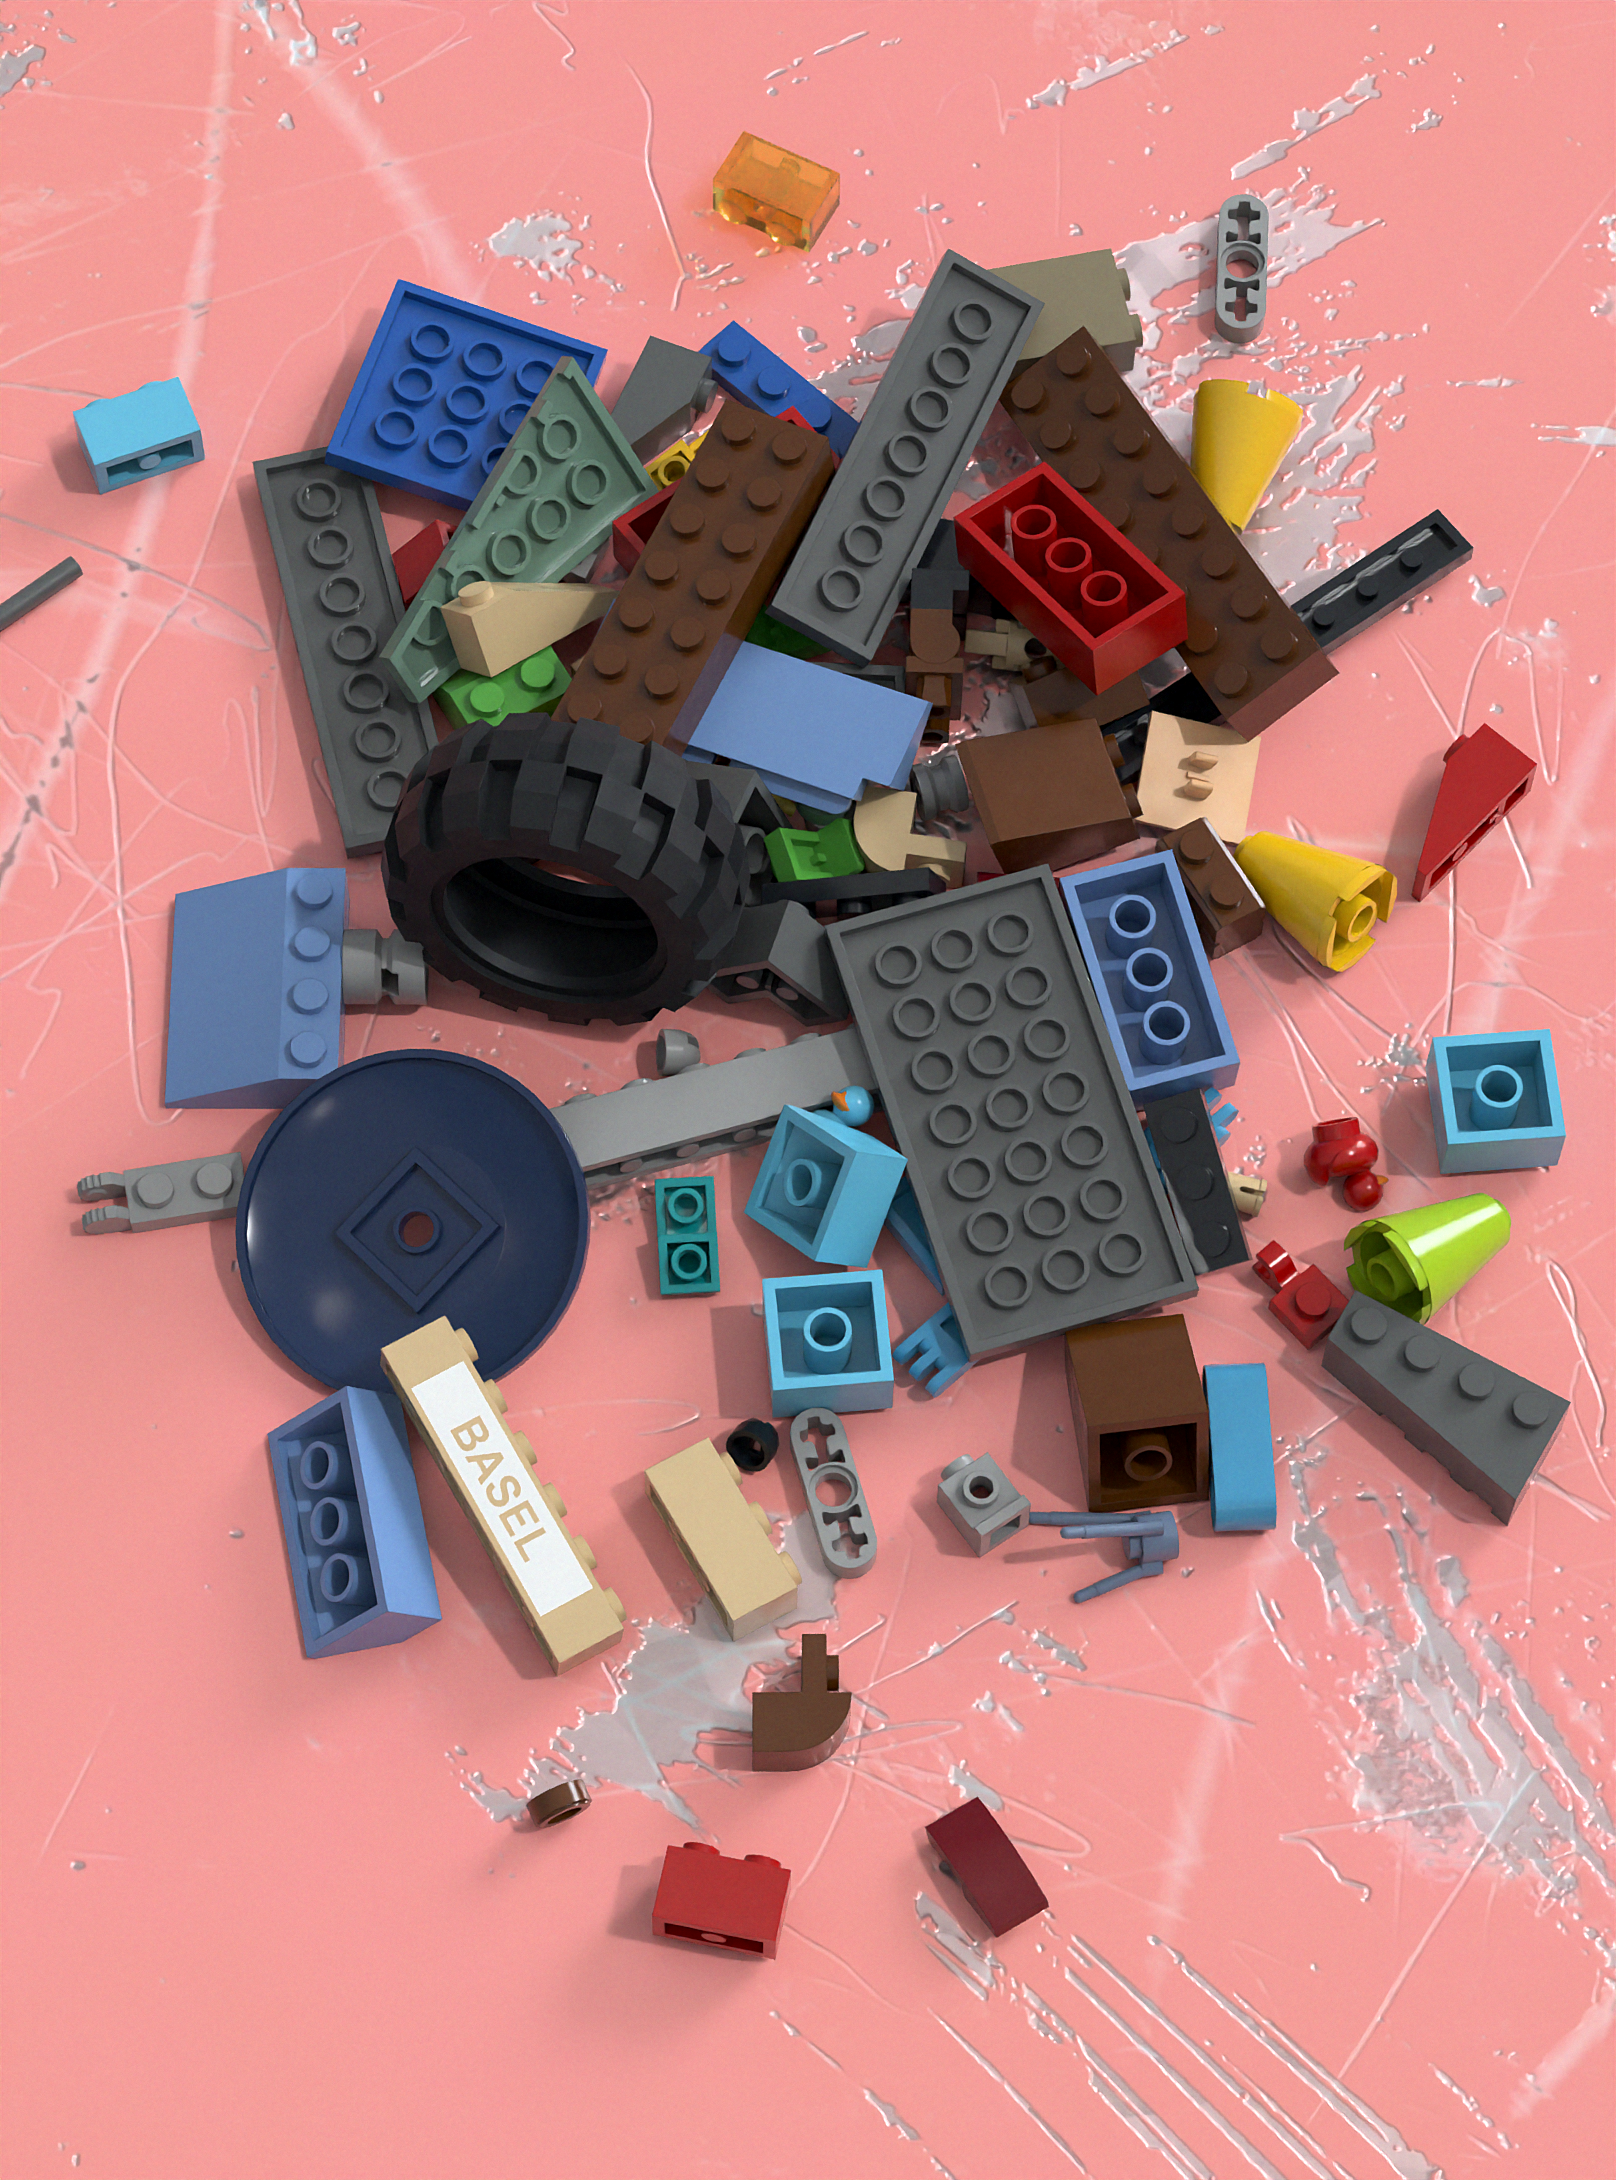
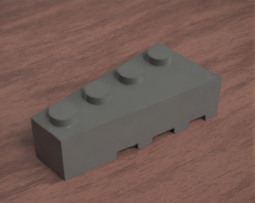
[1321,1290,1571,1526]

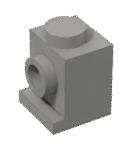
[937,1452,1031,1558]

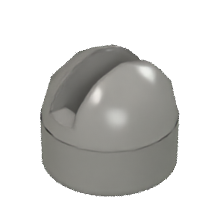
[656,1029,701,1076]

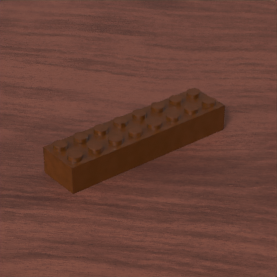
[998,326,1339,742]
[551,399,835,757]

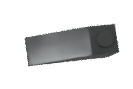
[611,335,718,466]

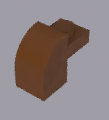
[752,1634,852,1772]

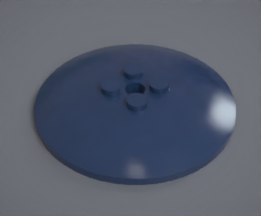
[235,1049,591,1406]

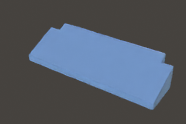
[597,599,933,814]

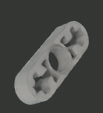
[1214,194,1269,343]
[790,1408,877,1579]

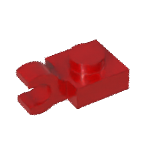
[1252,1240,1349,1350]

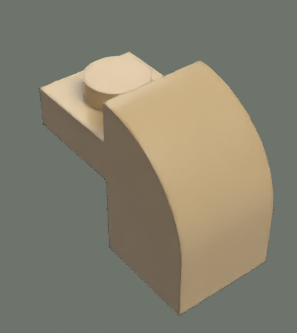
[853,786,967,888]

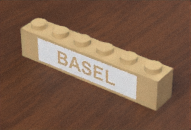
[380,1316,627,1676]

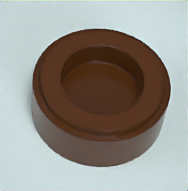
[526,1779,592,1828]

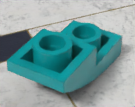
[654,1176,720,1295]

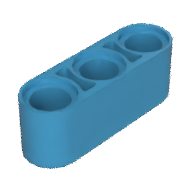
[1202,1363,1277,1532]

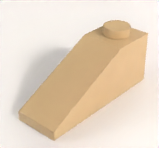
[440,581,620,678]

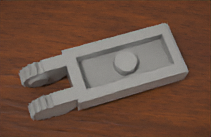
[77,1152,245,1235]

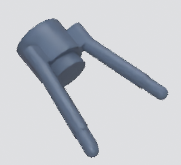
[1029,1510,1179,1603]

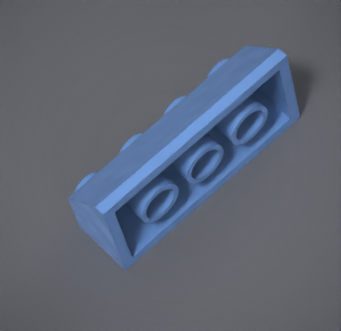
[267,1386,442,1659]

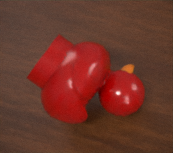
[1304,1117,1389,1211]

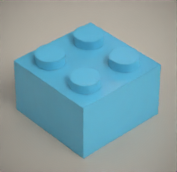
[1425,1029,1566,1174]
[762,1269,894,1418]

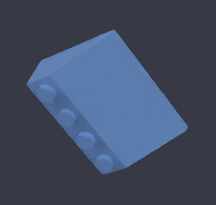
[165,868,350,1109]

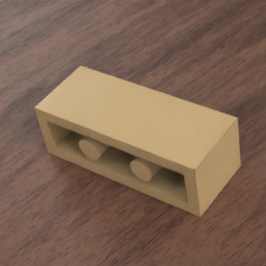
[644,1437,802,1642]

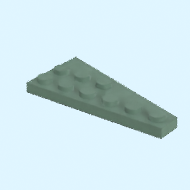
[379,356,659,704]

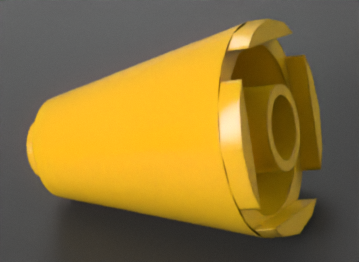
[1190,379,1303,535]
[1233,831,1397,972]

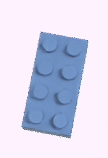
[1058,849,1240,1111]

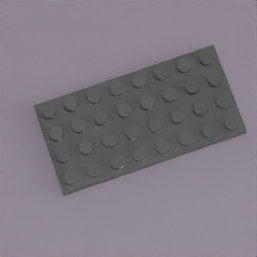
[824,864,1199,1362]

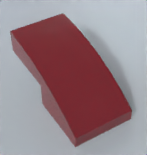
[925,1797,1049,1938]

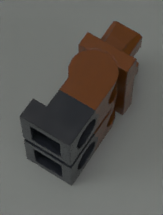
[905,568,969,743]

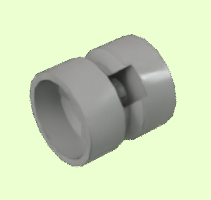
[342,929,429,1005]

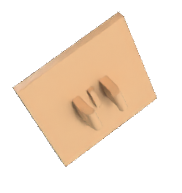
[1134,711,1261,846]

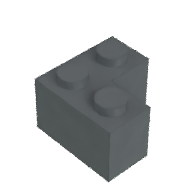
[706,900,850,1027]

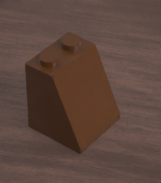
[955,718,1144,874]
[1064,1314,1209,1513]

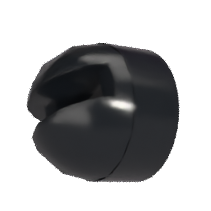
[726,1418,780,1472]

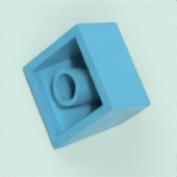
[744,1104,908,1268]

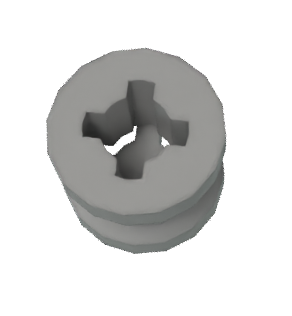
[909,755,969,821]

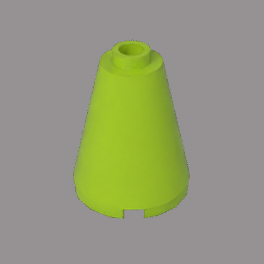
[1344,1193,1511,1325]

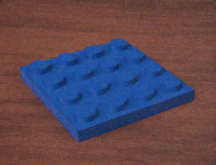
[324,279,608,512]

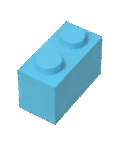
[73,377,205,495]

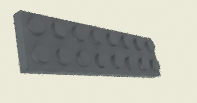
[765,248,1045,668]
[252,446,439,859]

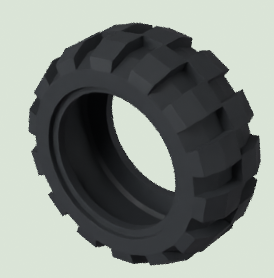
[381,712,751,1026]

